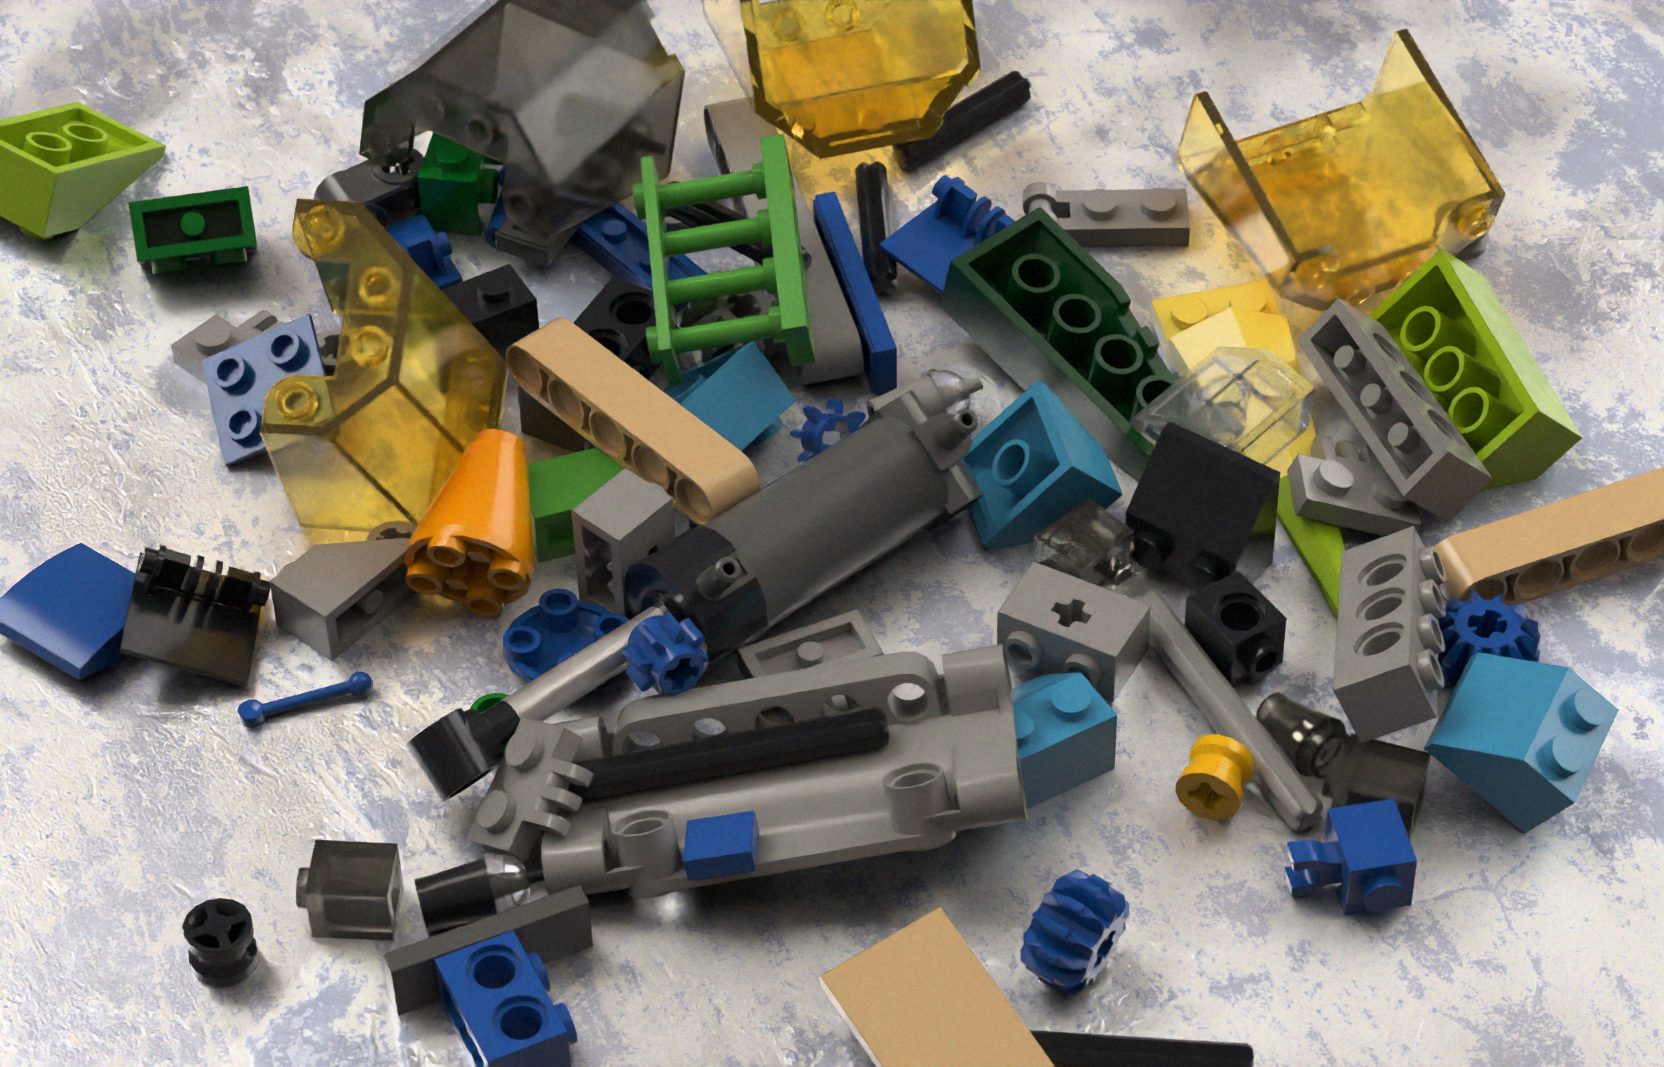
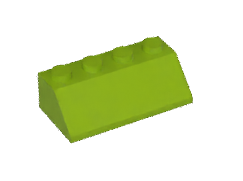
[1369,249,1582,492]

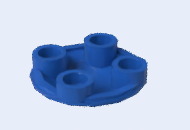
[503,589,629,688]

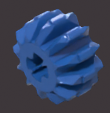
[1438,591,1540,688]
[1020,869,1129,995]

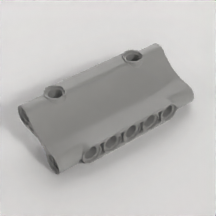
[541,644,1028,899]

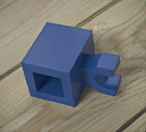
[1284,799,1417,915]

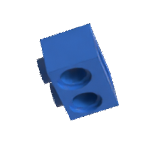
[434,930,578,1067]

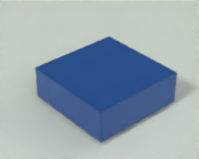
[683,811,759,881]

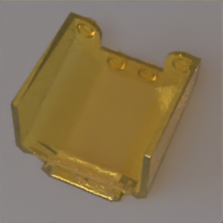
[701,0,981,159]
[1174,28,1506,312]
[260,198,509,532]

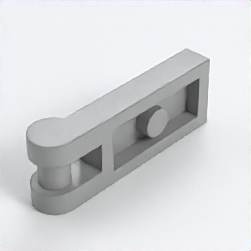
[1022,182,1190,247]

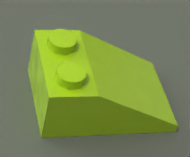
[0,102,166,240]

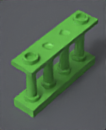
[633,133,816,386]

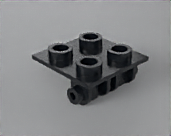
[119,544,271,687]

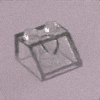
[1131,346,1315,465]

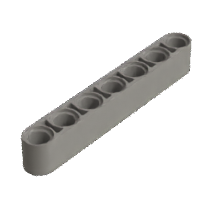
[704,95,864,386]

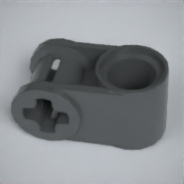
[313,146,424,242]

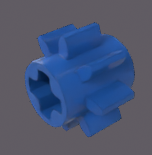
[790,399,866,464]
[622,612,709,695]

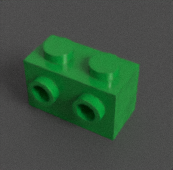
[418,102,511,236]
[128,186,258,274]

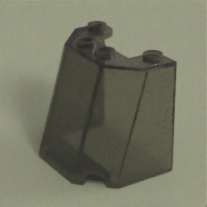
[359,0,685,239]

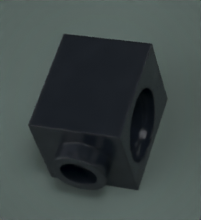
[1184,571,1287,688]

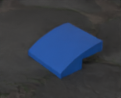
[0,543,135,680]

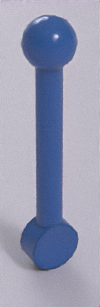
[238,672,373,728]

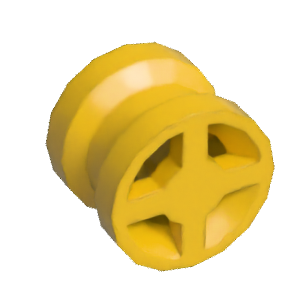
[1175,734,1256,820]

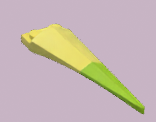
[1150,280,1345,619]

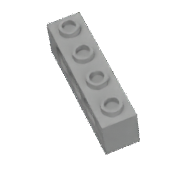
[1297,297,1493,522]
[1333,526,1446,743]

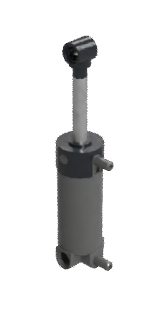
[405,390,984,802]

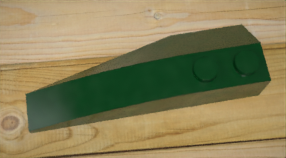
[939,207,1225,480]

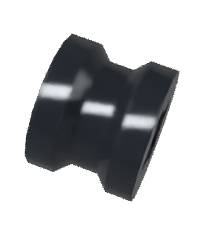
[182,898,259,987]

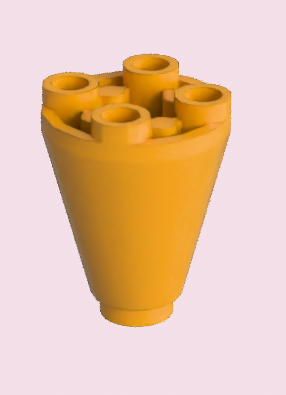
[404,429,534,617]

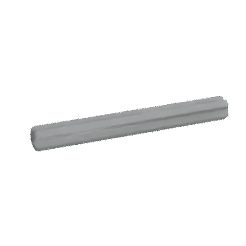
[1134,591,1323,832]

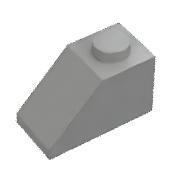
[270,538,416,661]

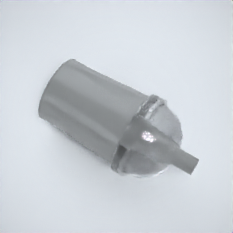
[866,369,983,418]

